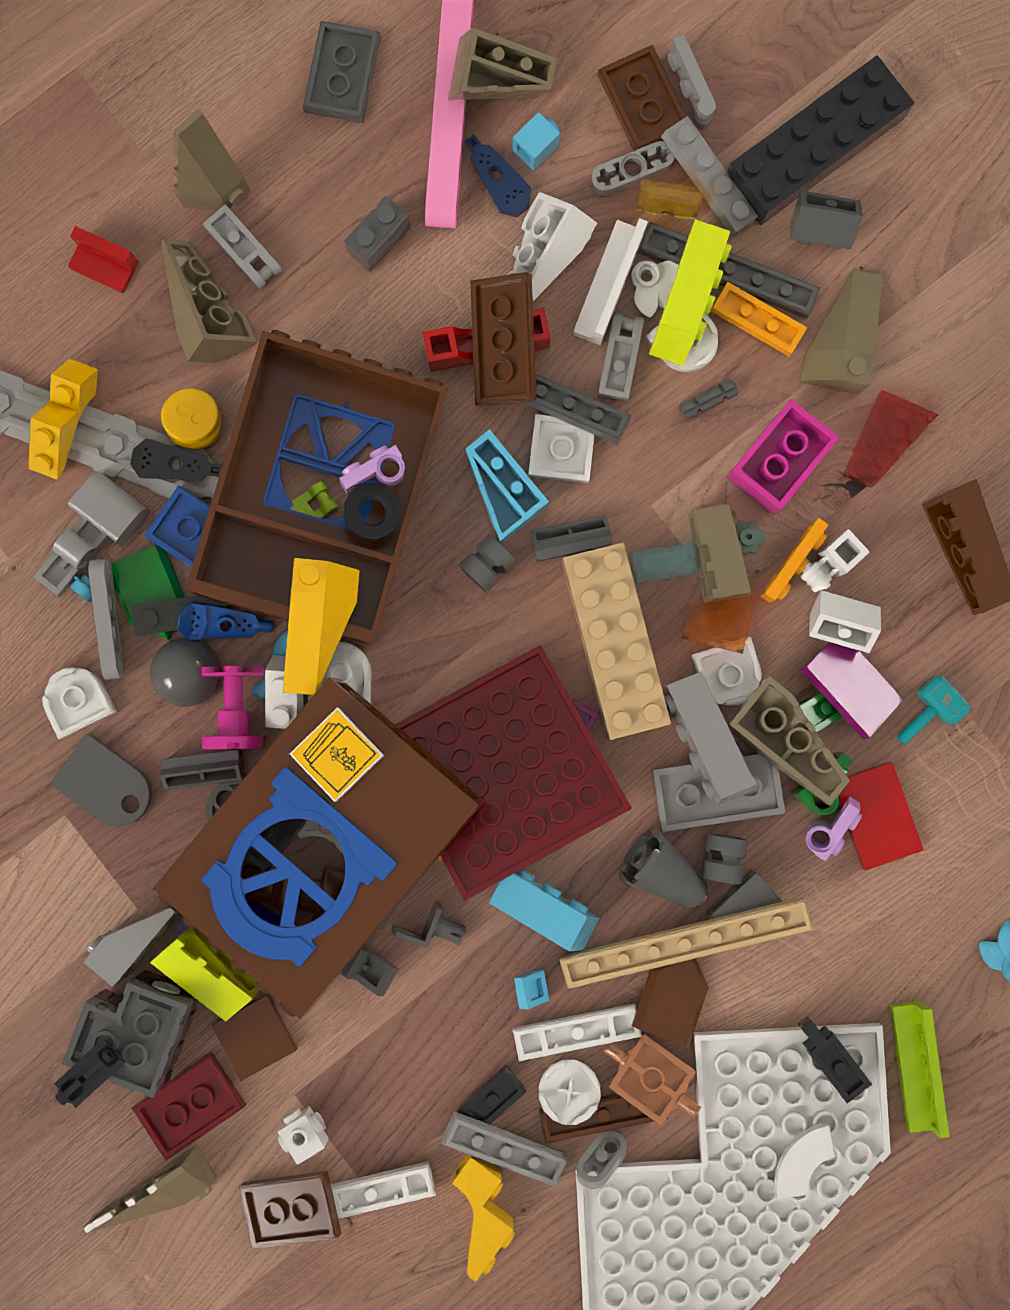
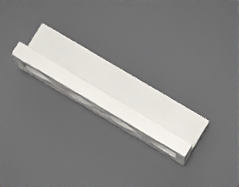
[573,218,648,346]

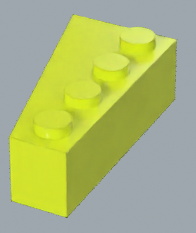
[649,219,732,366]

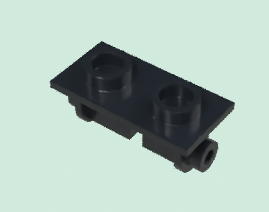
[54,1038,125,1108]

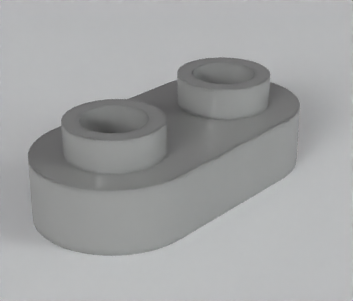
[577,1130,627,1189]

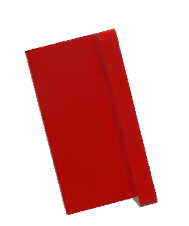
[68,226,139,293]

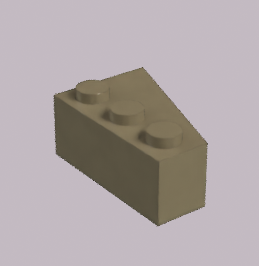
[448,27,557,100]
[688,504,751,604]

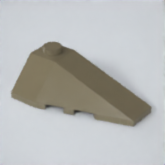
[727,675,850,806]
[83,1145,217,1233]

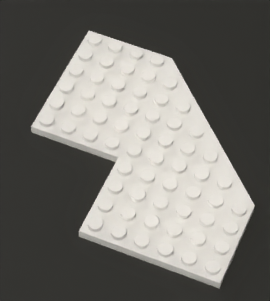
[575,1023,891,1310]

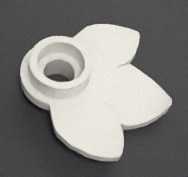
[631,261,679,318]

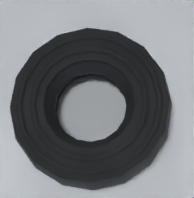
[343,483,401,541]

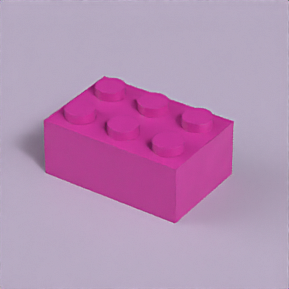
[726,399,839,516]

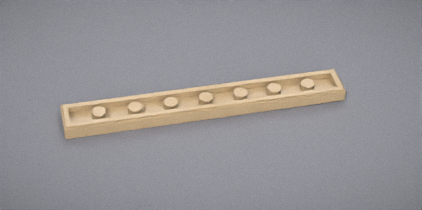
[559,896,814,989]

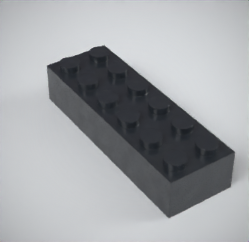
[727,55,915,225]

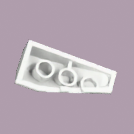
[506,192,597,301]

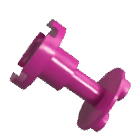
[201,666,265,749]

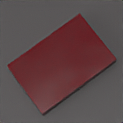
[132,1053,246,1161]

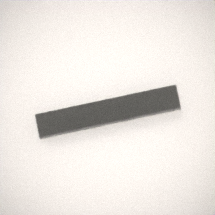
[638,222,820,318]

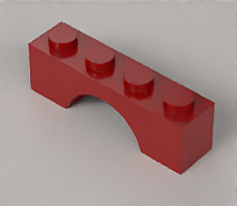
[422,308,551,372]

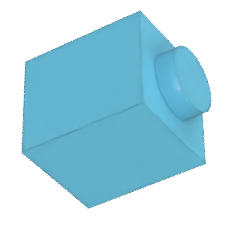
[512,112,560,171]

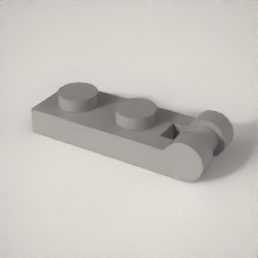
[668,34,716,129]
[202,204,283,290]
[598,312,644,402]

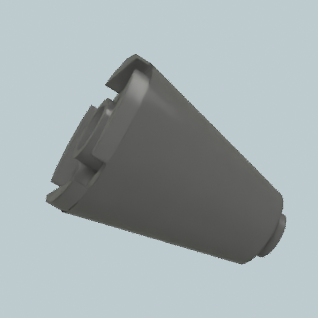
[619,828,708,909]

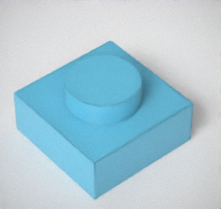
[514,970,549,1009]

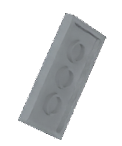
[652,754,785,832]

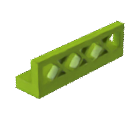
[889,1001,950,1138]

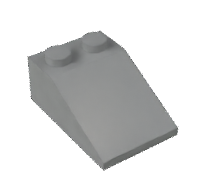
[83,907,181,987]

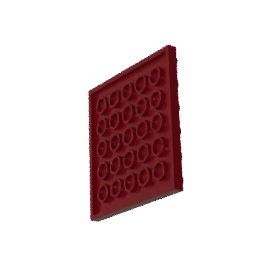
[395,645,632,901]

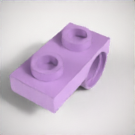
[339,445,405,494]
[806,796,862,861]

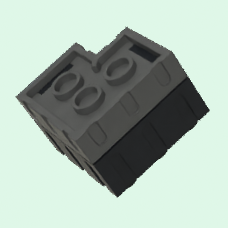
[62,970,199,1098]

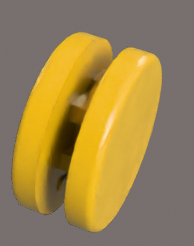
[161,388,222,450]

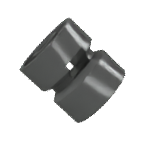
[458,534,517,593]
[701,833,748,884]

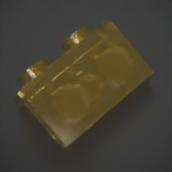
[636,179,703,219]

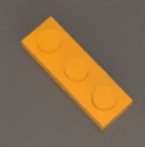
[711,282,807,357]
[760,518,829,603]

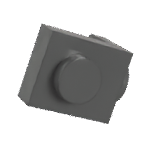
[342,948,399,996]

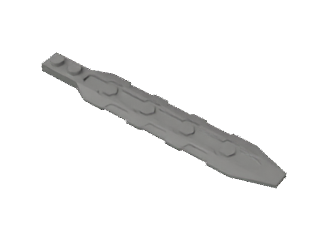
[0,370,219,500]

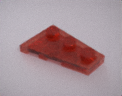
[843,390,939,488]

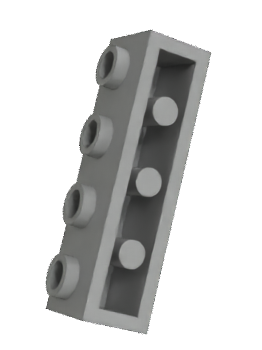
[664,671,756,806]

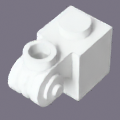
[800,529,870,593]

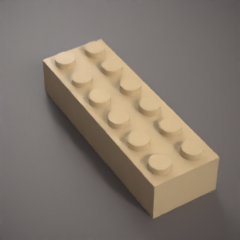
[561,542,671,740]

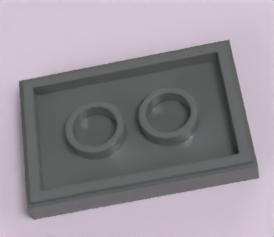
[303,21,381,124]

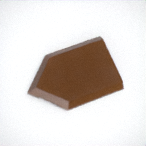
[631,958,709,1048]

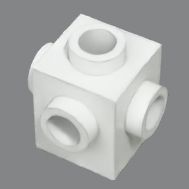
[278,1106,329,1165]

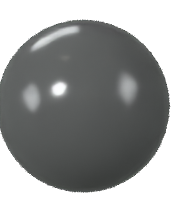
[150,638,221,707]

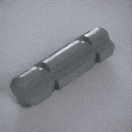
[679,379,738,420]

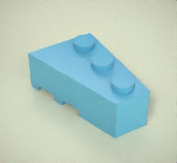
[465,429,549,545]
[489,870,601,951]

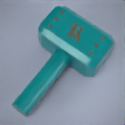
[896,675,970,746]

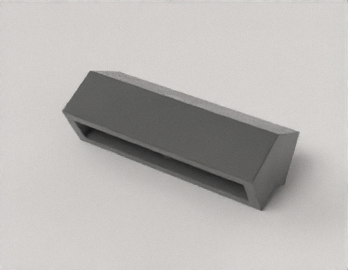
[531,515,613,562]
[160,750,244,790]

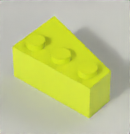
[150,927,260,1022]

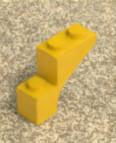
[29,358,98,480]
[452,1154,515,1282]

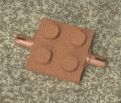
[604,1034,701,1126]

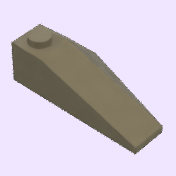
[174,109,250,210]
[161,238,257,363]
[800,269,883,394]

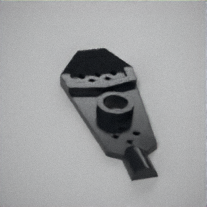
[130,438,222,481]

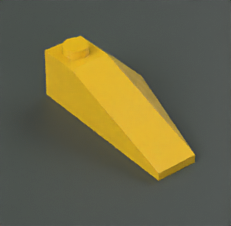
[283,558,360,695]

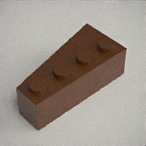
[922,479,1010,615]

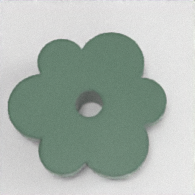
[736,521,766,555]

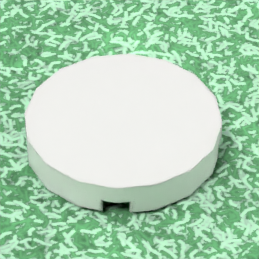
[539,1060,601,1125]

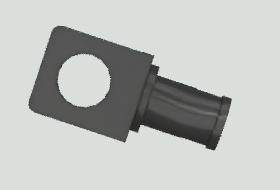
[391,900,466,947]

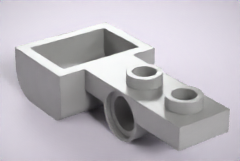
[33,471,151,597]

